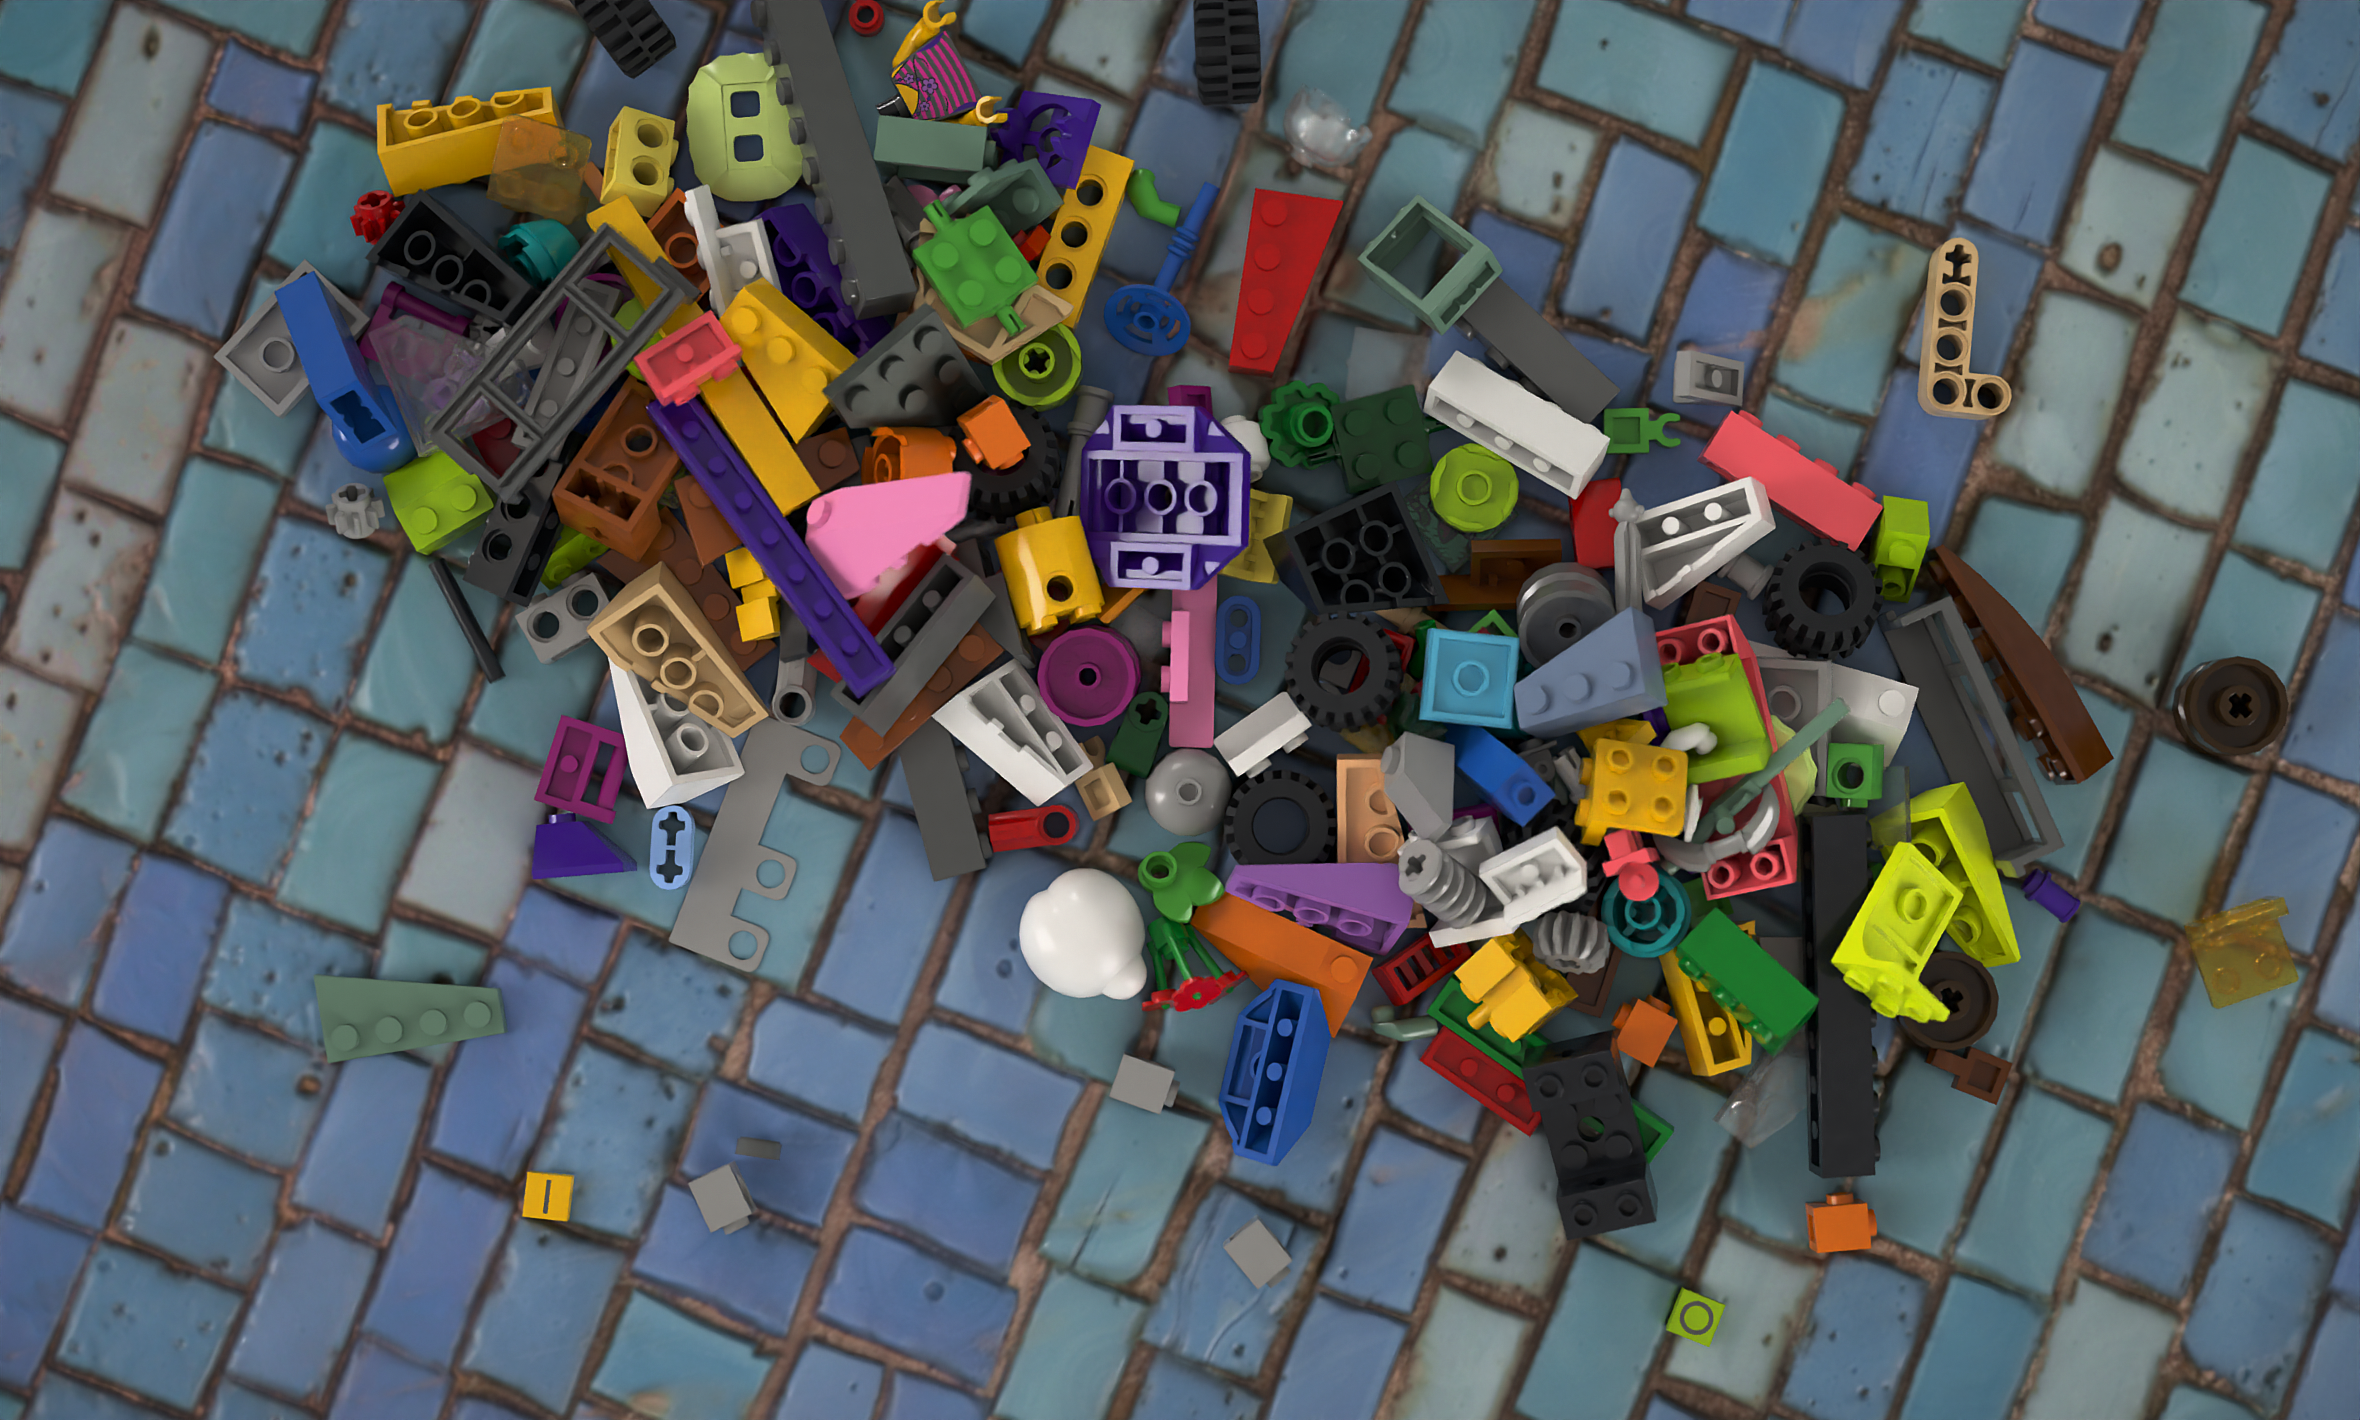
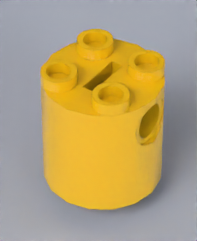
[994,506,1105,637]

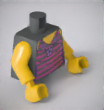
[875,0,1008,127]

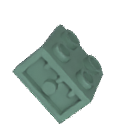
[930,158,1064,237]

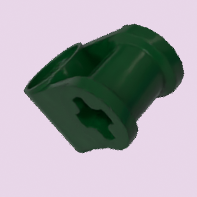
[1105,691,1170,779]

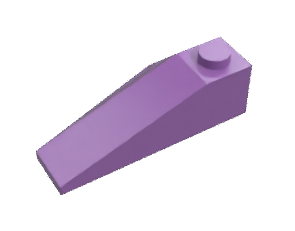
[1224,862,1414,956]

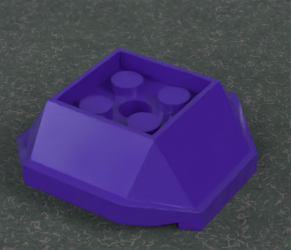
[1080,405,1251,590]

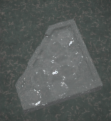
[368,315,534,457]

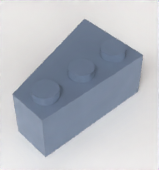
[1513,606,1668,741]

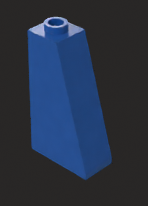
[274,271,398,453]
[1423,722,1556,827]

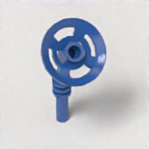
[1103,181,1221,356]

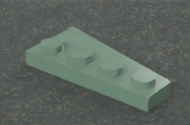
[313,974,508,1063]

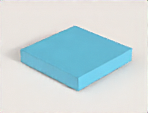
[1419,628,1520,729]

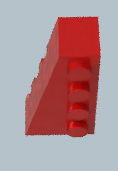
[1228,188,1344,378]

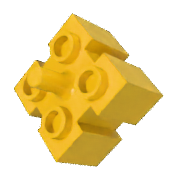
[725,547,780,642]
[1454,927,1579,1043]

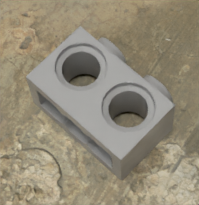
[515,570,613,665]

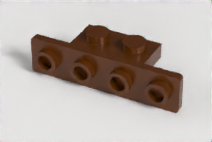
[1427,538,1604,612]

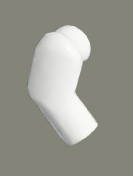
[1659,723,1717,754]

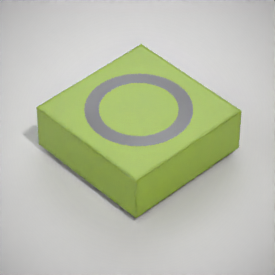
[1665,1287,1726,1347]

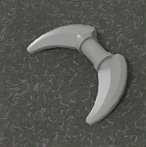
[1652,783,1780,872]

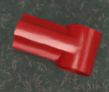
[988,804,1080,853]

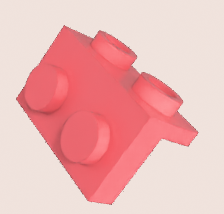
[633,310,743,407]

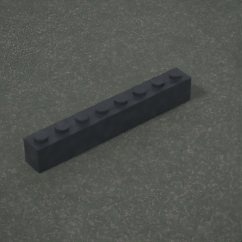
[1799,811,1881,1179]

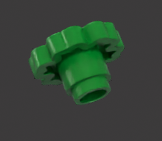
[1258,380,1340,470]

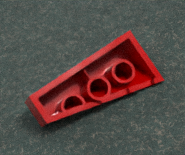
[806,535,960,684]

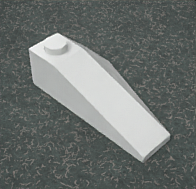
[1747,640,1919,775]
[608,657,745,809]

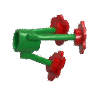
[1142,916,1249,1012]

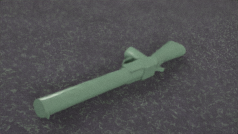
[1656,697,1851,876]

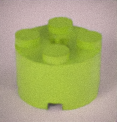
[992,322,1083,412]

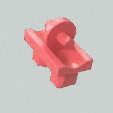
[1602,829,1661,901]

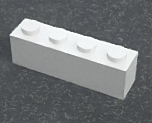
[1423,350,1610,500]

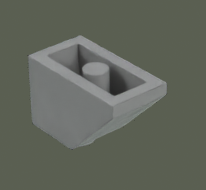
[1381,732,1455,843]

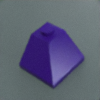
[532,813,637,880]

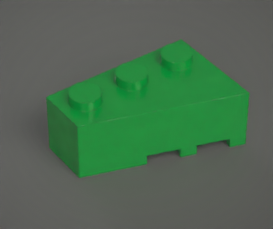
[1675,907,1819,1057]

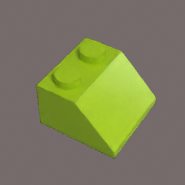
[382,434,498,556]

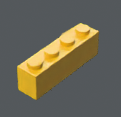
[377,87,568,197]

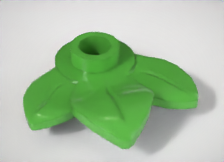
[1138,842,1225,923]

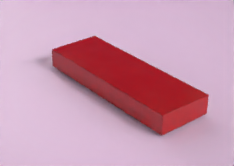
[1418,1024,1542,1137]

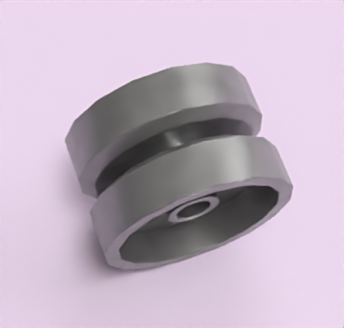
[1516,562,1617,669]

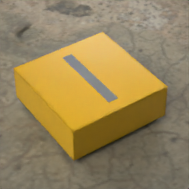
[522,1170,575,1222]

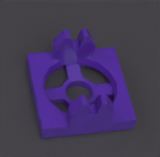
[989,90,1101,190]

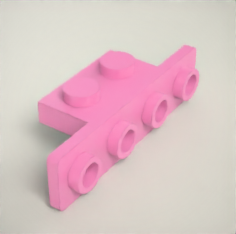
[1161,574,1217,748]

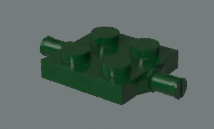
[1305,384,1452,493]

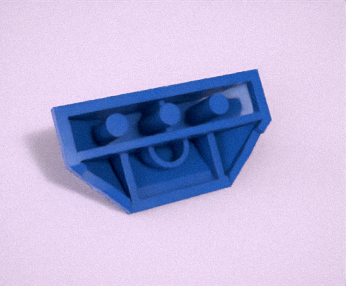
[1218,978,1331,1166]

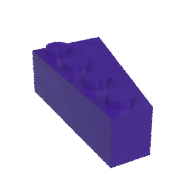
[750,203,893,359]

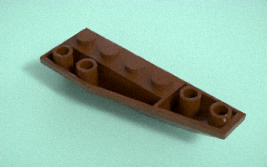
[1926,544,2114,785]

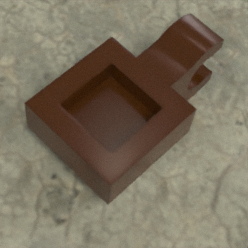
[1924,1046,2013,1105]

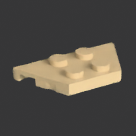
[914,218,1074,365]

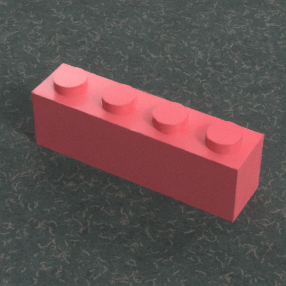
[1697,410,1883,553]

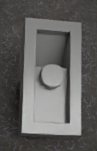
[1673,350,1744,407]

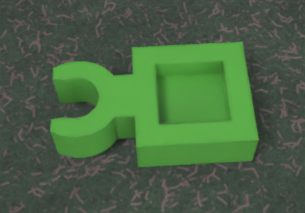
[1602,408,1681,455]

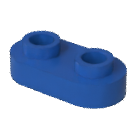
[1215,595,1261,685]

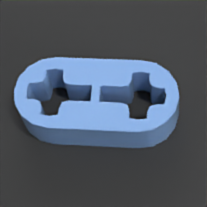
[649,805,695,890]

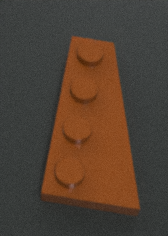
[672,427,860,569]
[596,506,778,673]
[839,621,1005,771]

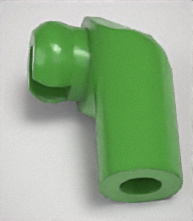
[1127,168,1182,228]

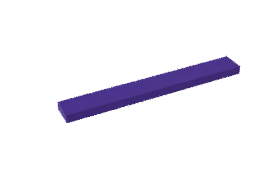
[646,397,896,698]

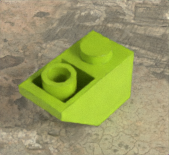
[1868,495,1930,603]

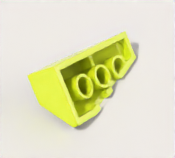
[1869,782,2021,968]

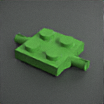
[911,199,1039,337]

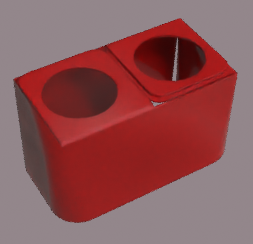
[1567,477,1622,571]

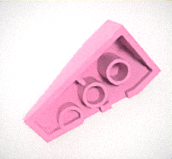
[805,472,971,600]

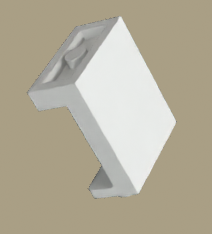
[1397,816,1521,948]

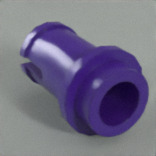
[2020,868,2081,923]

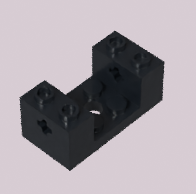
[1521,1030,1658,1241]

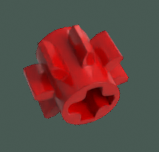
[350,190,406,246]

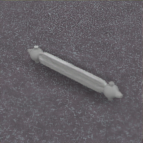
[1609,488,1644,614]

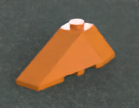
[1190,891,1373,1038]

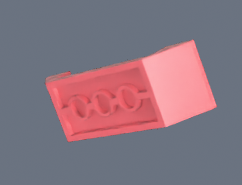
[1655,614,1798,901]

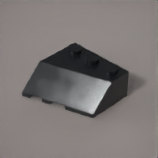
[1263,480,1450,616]

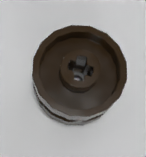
[2172,656,2289,757]
[1892,949,1999,1051]

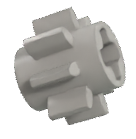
[326,483,385,539]

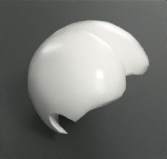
[1019,868,1147,1000]

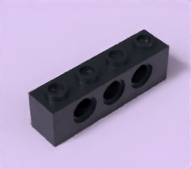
[462,430,588,608]

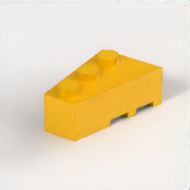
[718,277,858,444]

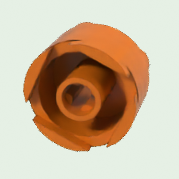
[861,427,956,486]

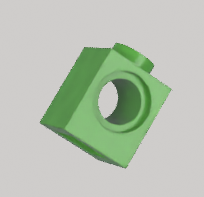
[1826,742,1884,808]

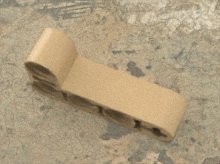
[1918,237,2012,420]

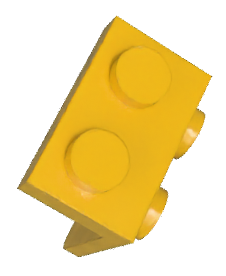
[1575,738,1688,846]

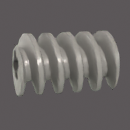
[1398,839,1491,929]

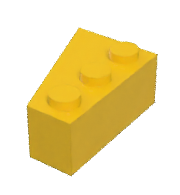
[1659,920,1755,1076]

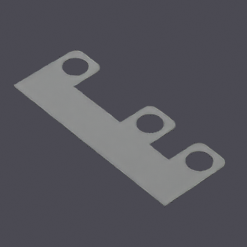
[668,716,841,972]

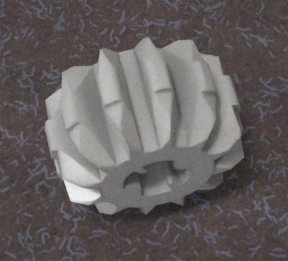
[1532,910,1610,975]

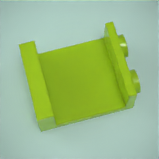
[1661,652,1773,786]

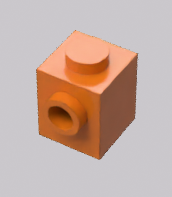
[956,394,1031,470]
[1611,994,1678,1068]
[1805,1192,1877,1253]

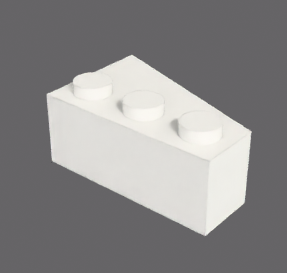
[1635,476,1776,610]
[932,658,1094,807]

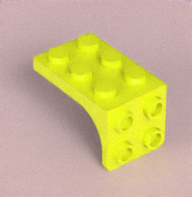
[1831,842,1964,1023]

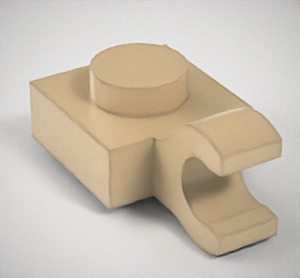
[1074,735,1132,821]

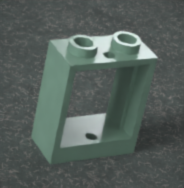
[874,115,999,186]
[1357,194,1503,335]

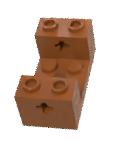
[552,374,724,563]

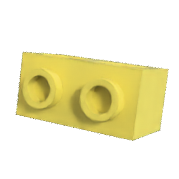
[600,106,679,218]

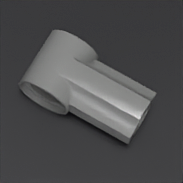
[772,658,818,726]

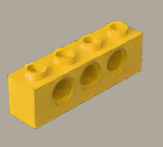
[1033,144,1135,334]

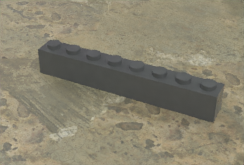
[750,0,917,321]

